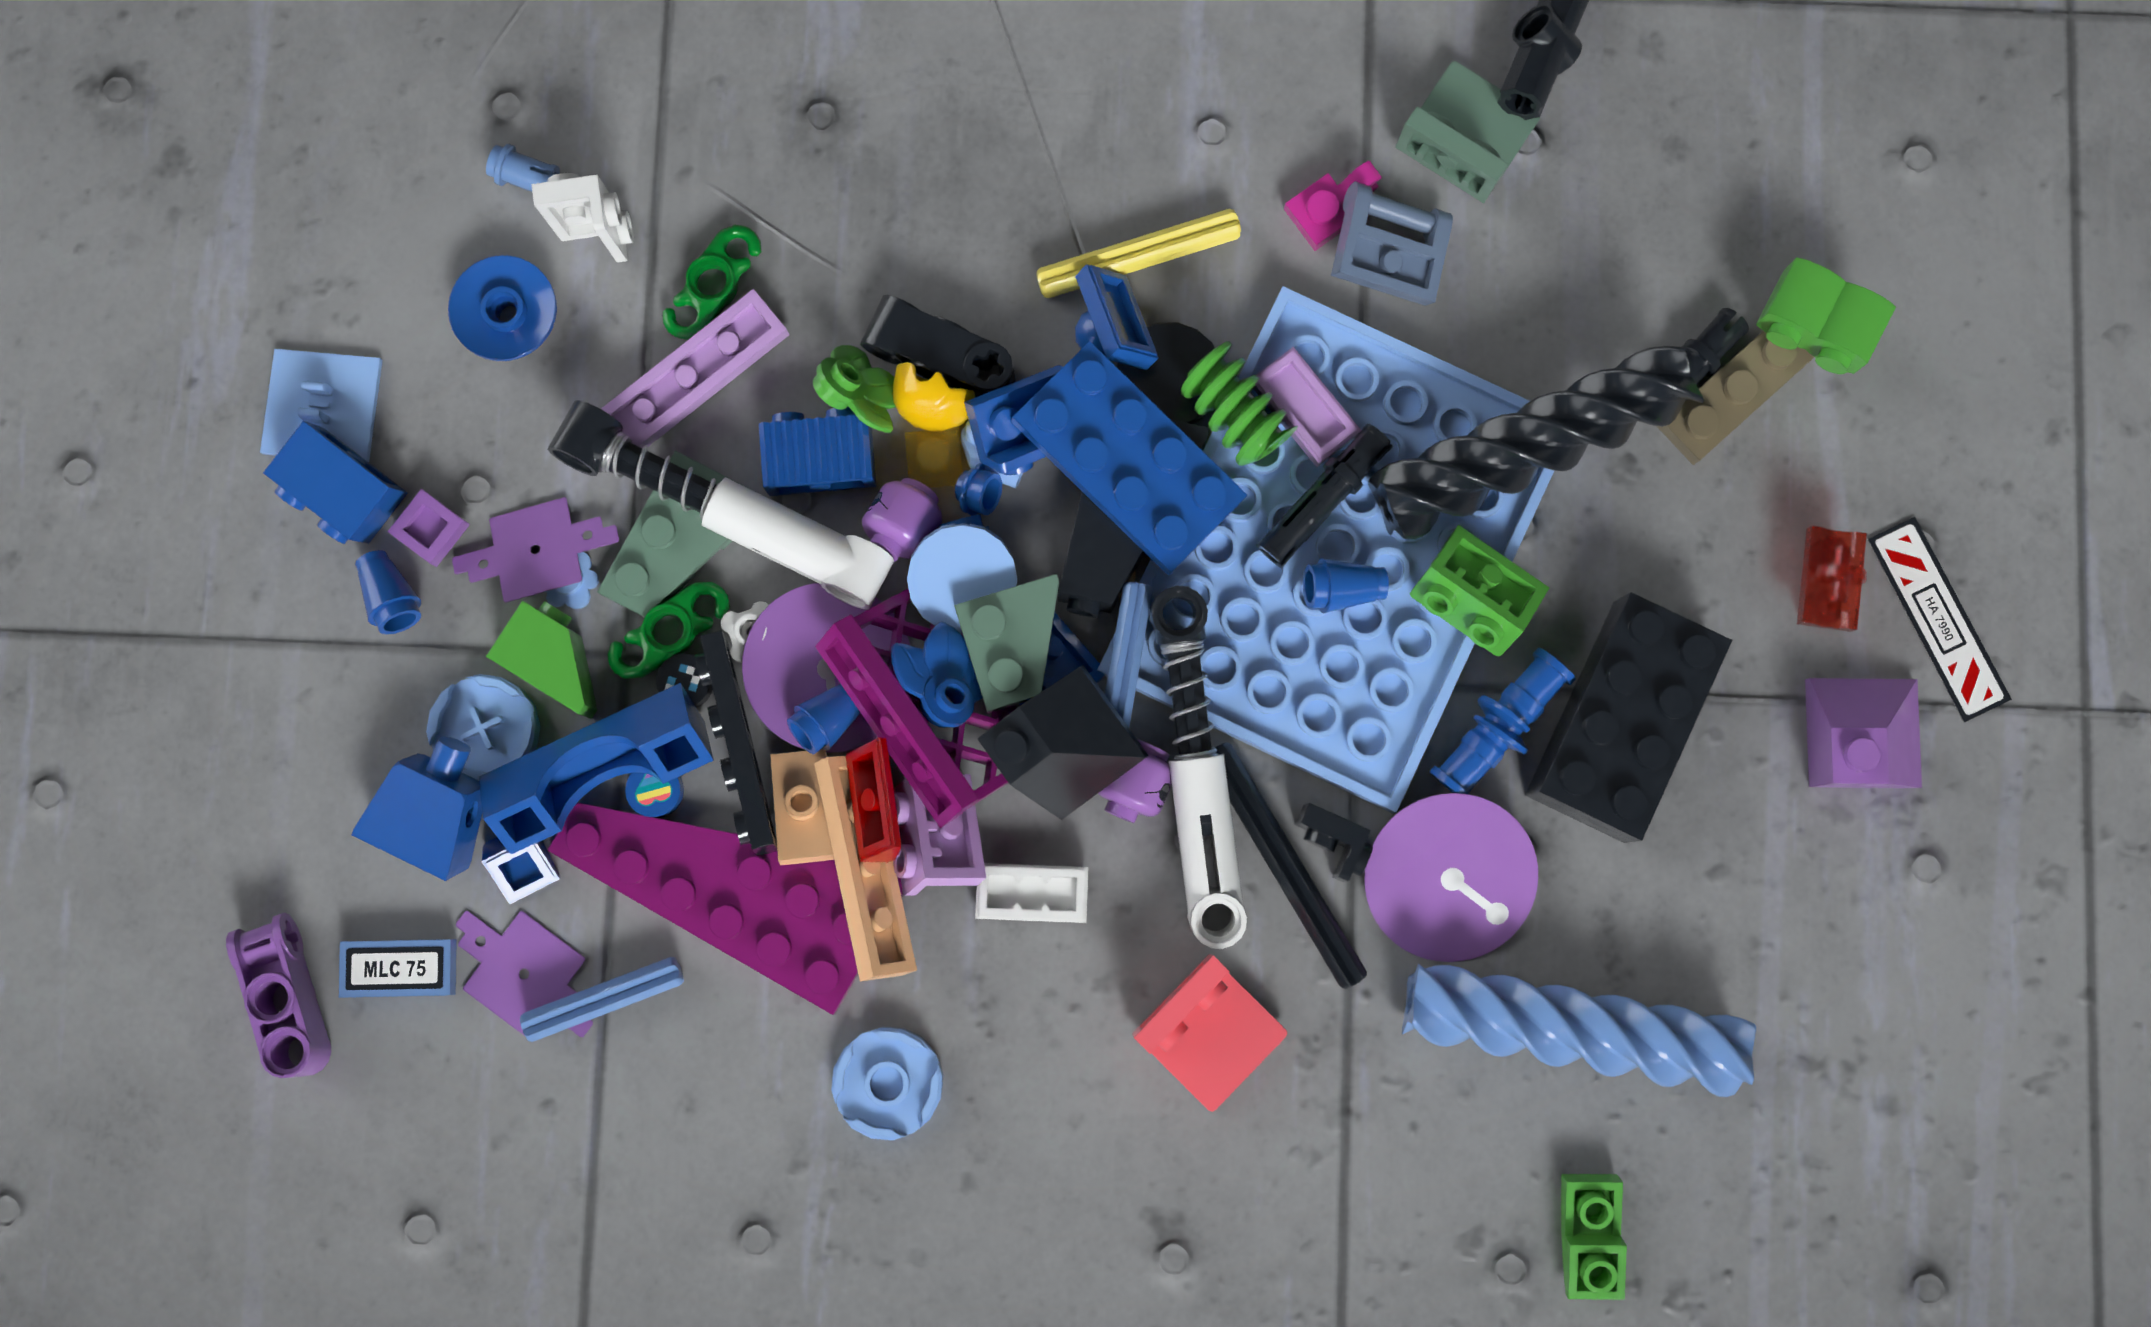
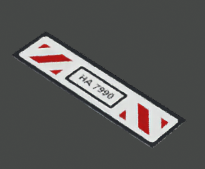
[1867,517,2012,723]

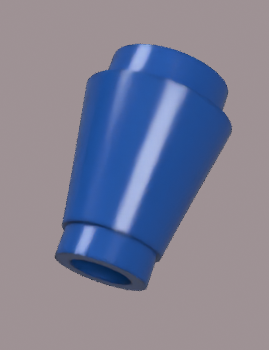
[355,550,421,634]
[1303,558,1389,614]
[787,684,861,754]

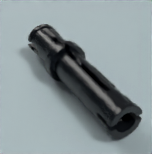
[1256,424,1393,568]

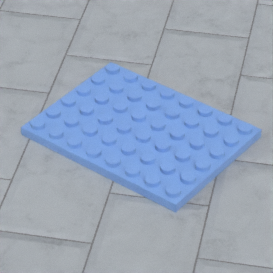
[1097,286,1554,814]

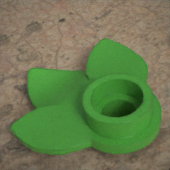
[813,345,896,433]

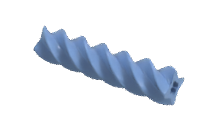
[1402,963,1756,1097]

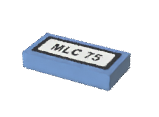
[339,939,457,998]

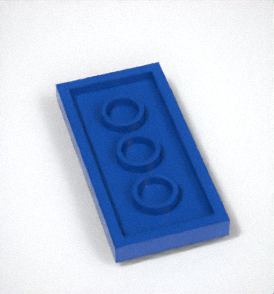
[1011,341,1248,576]

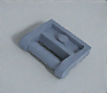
[1331,182,1453,306]

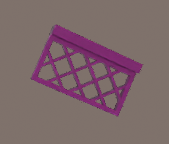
[815,588,1017,828]

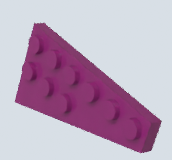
[547,803,903,1015]

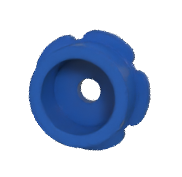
[955,463,1002,516]

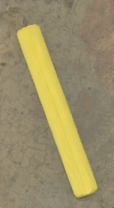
[1037,209,1241,298]

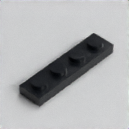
[695,630,778,856]

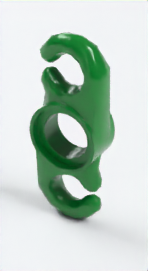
[662,225,762,340]
[607,582,730,679]

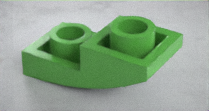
[1561,1174,1627,1300]

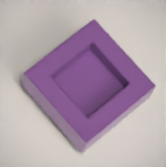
[387,489,470,567]

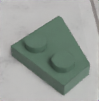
[954,574,1059,713]

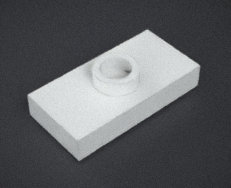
[975,863,1088,923]

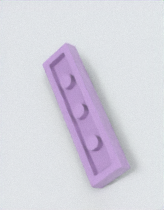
[601,289,789,448]

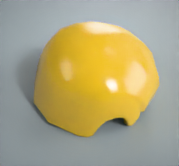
[893,362,975,431]

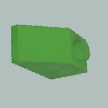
[486,601,597,719]

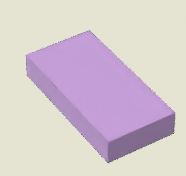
[1253,347,1362,467]

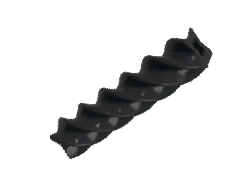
[1368,346,1704,539]

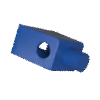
[351,736,482,881]

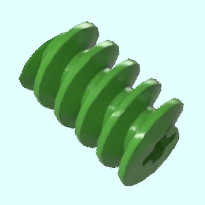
[1181,341,1298,466]

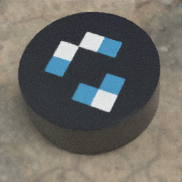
[656,653,713,708]

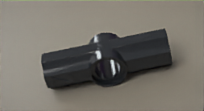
[1497,0,1589,120]

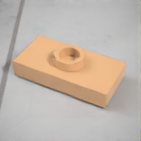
[770,749,834,865]

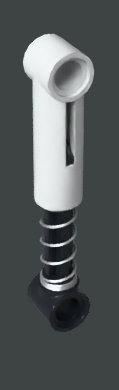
[547,400,894,610]
[1149,586,1247,949]

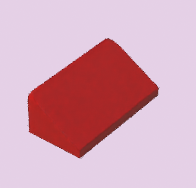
[846,737,902,863]

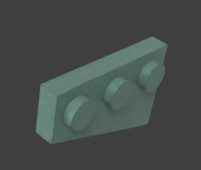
[597,451,744,618]

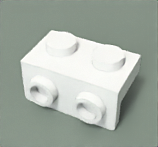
[531,173,634,263]

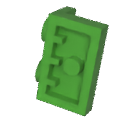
[1410,525,1549,656]

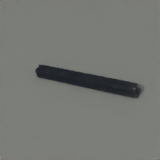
[1215,742,1367,989]

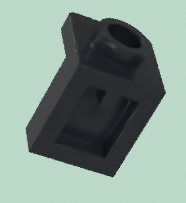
[1295,803,1373,882]

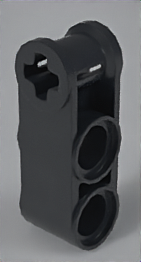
[860,295,1016,397]

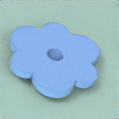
[546,552,599,609]

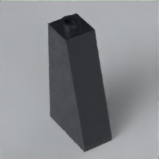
[1058,419,1210,618]

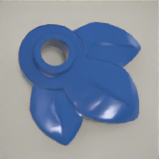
[891,622,983,728]

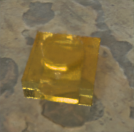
[905,428,963,488]

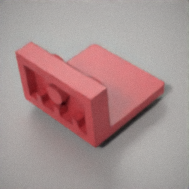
[1132,954,1287,1112]

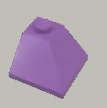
[1805,678,1922,788]

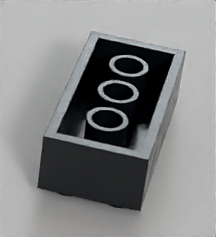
[1525,592,1733,843]

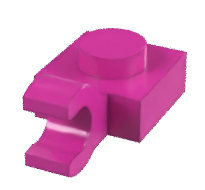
[1284,160,1382,251]

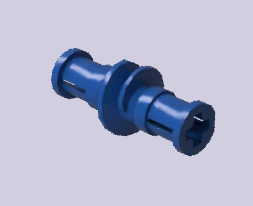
[1429,647,1576,795]

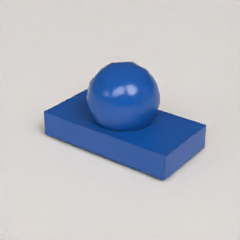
[1075,264,1159,370]

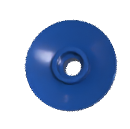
[448,255,557,361]

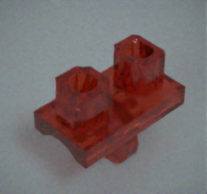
[1797,526,1867,632]

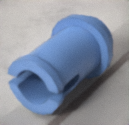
[486,144,560,192]

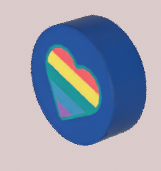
[625,773,684,818]

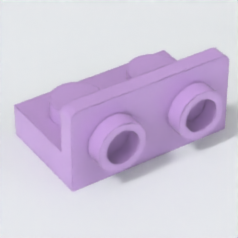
[893,774,986,896]

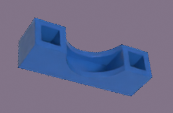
[479,683,714,855]

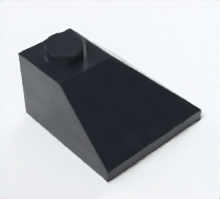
[978,665,1149,820]

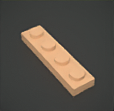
[814,756,917,982]

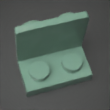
[1395,61,1540,203]

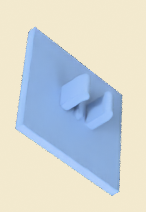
[260,349,383,462]

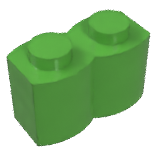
[1756,257,1896,374]

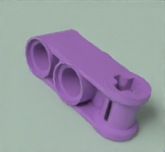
[226,912,331,1078]

